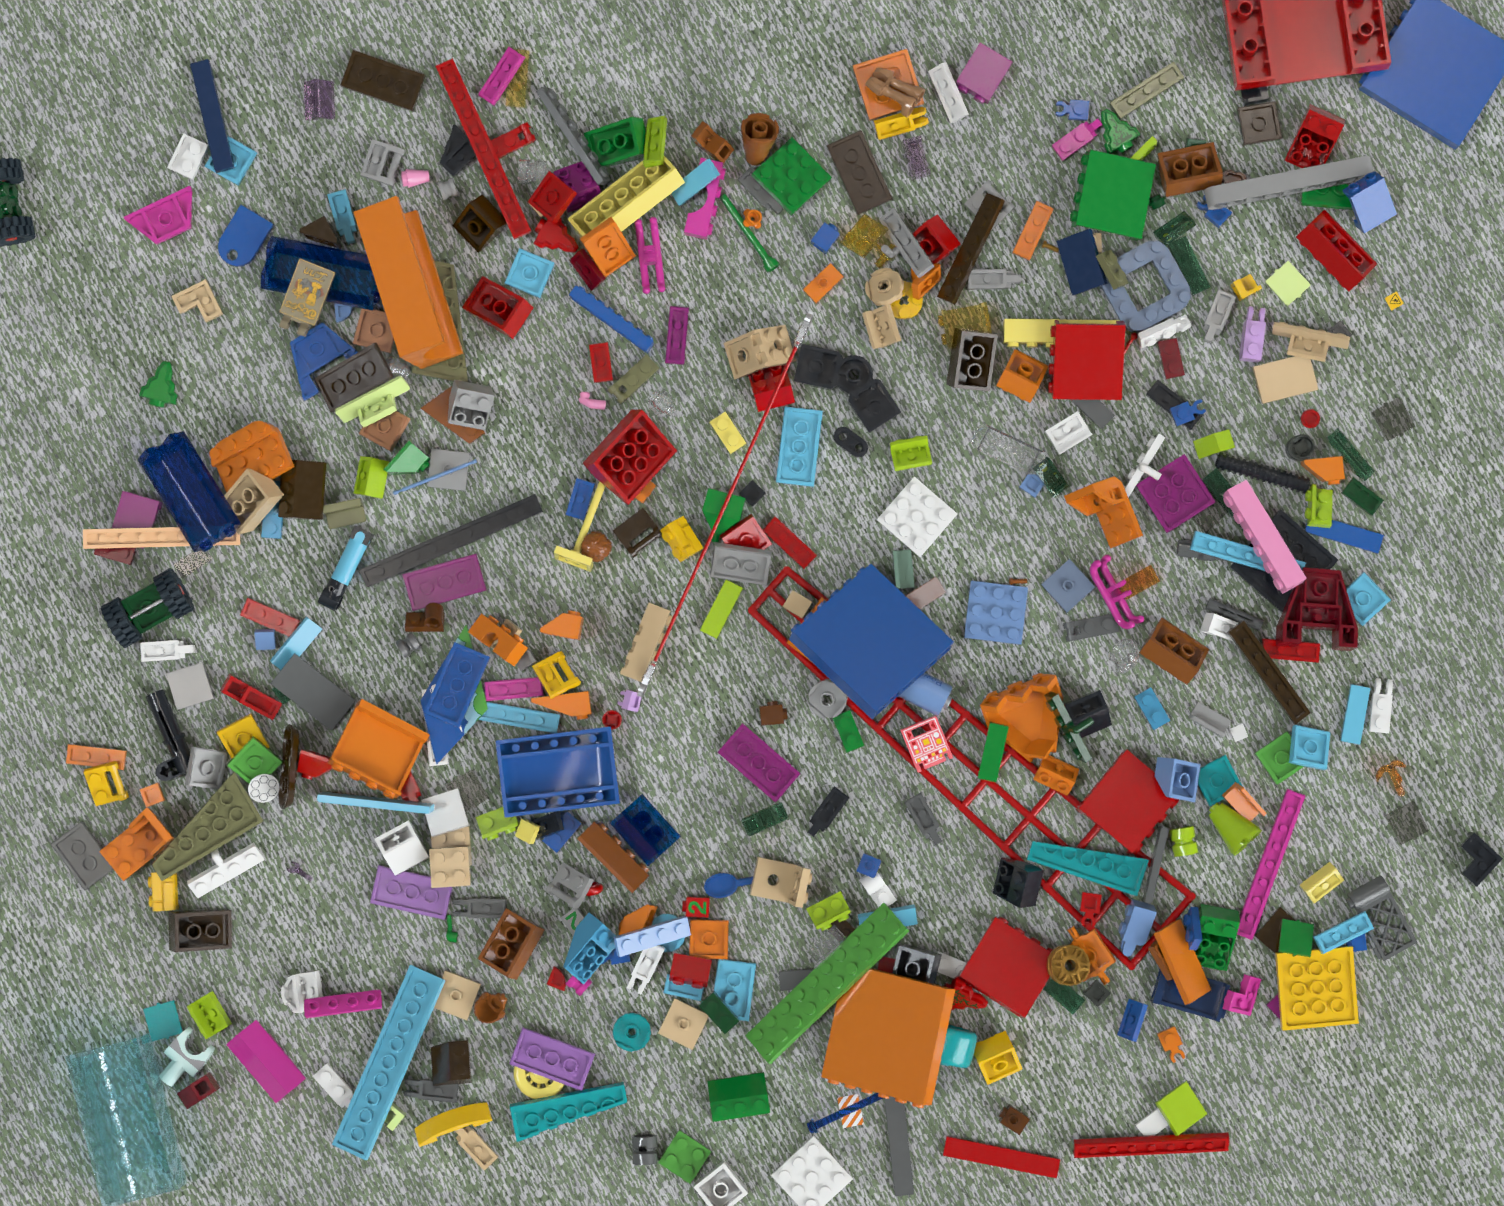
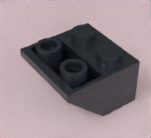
[1064,690,1112,738]
[993,857,1044,908]

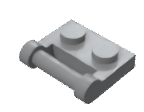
[360,139,405,187]
[964,180,1015,231]
[546,862,594,910]

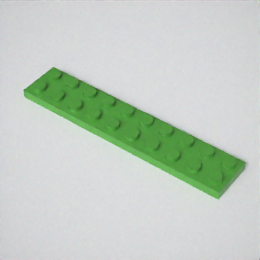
[745,902,909,1065]

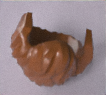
[581,531,612,563]
[474,991,508,1023]

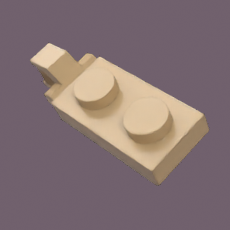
[455,1126,499,1170]

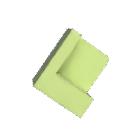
[385,1103,406,1131]

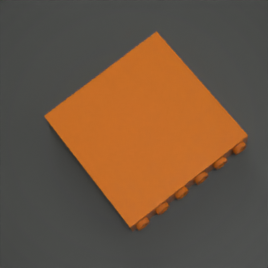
[821,968,955,1108]

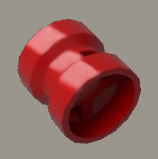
[602,710,622,730]

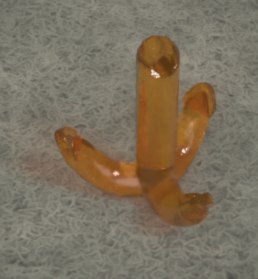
[1376,760,1406,797]

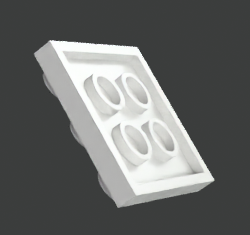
[877,477,957,557]
[771,1135,853,1206]

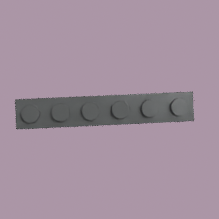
[536,87,611,185]

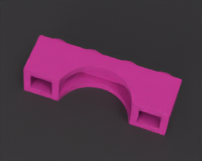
[684,158,726,240]

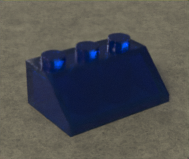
[610,794,681,866]

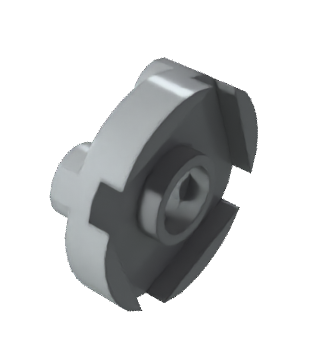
[808,679,848,718]

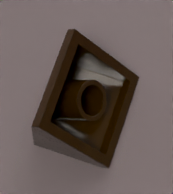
[299,216,342,249]

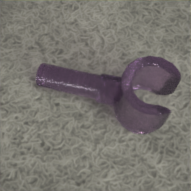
[286,861,312,881]

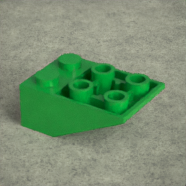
[1194,904,1240,971]

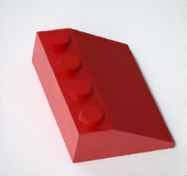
[583,410,677,505]

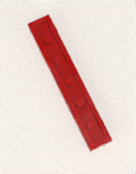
[943,1136,1060,1179]

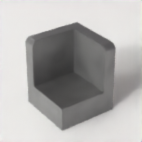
[517,645,538,671]

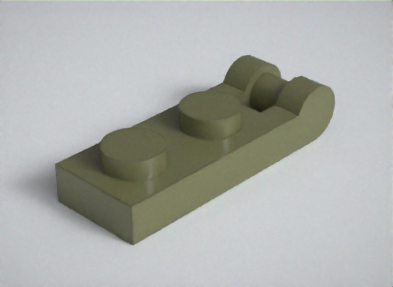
[608,354,660,405]

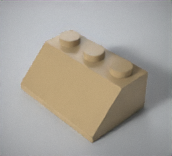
[216,468,284,535]

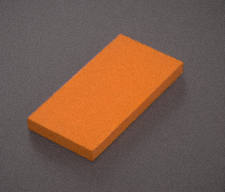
[1154,919,1211,1005]

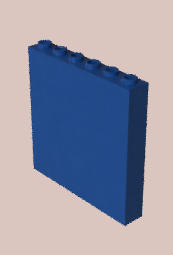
[1358,0,1504,150]
[789,564,954,720]

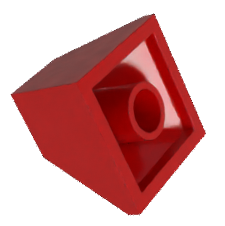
[297,749,333,780]

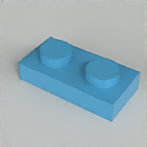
[1134,687,1170,730]

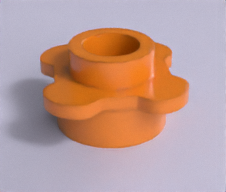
[743,209,762,229]

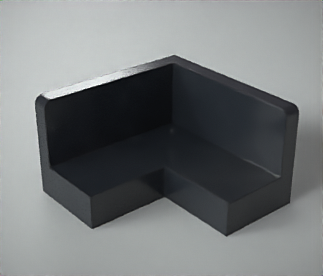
[1460,832,1503,887]

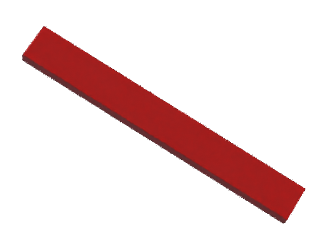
[1073,1132,1229,1158]

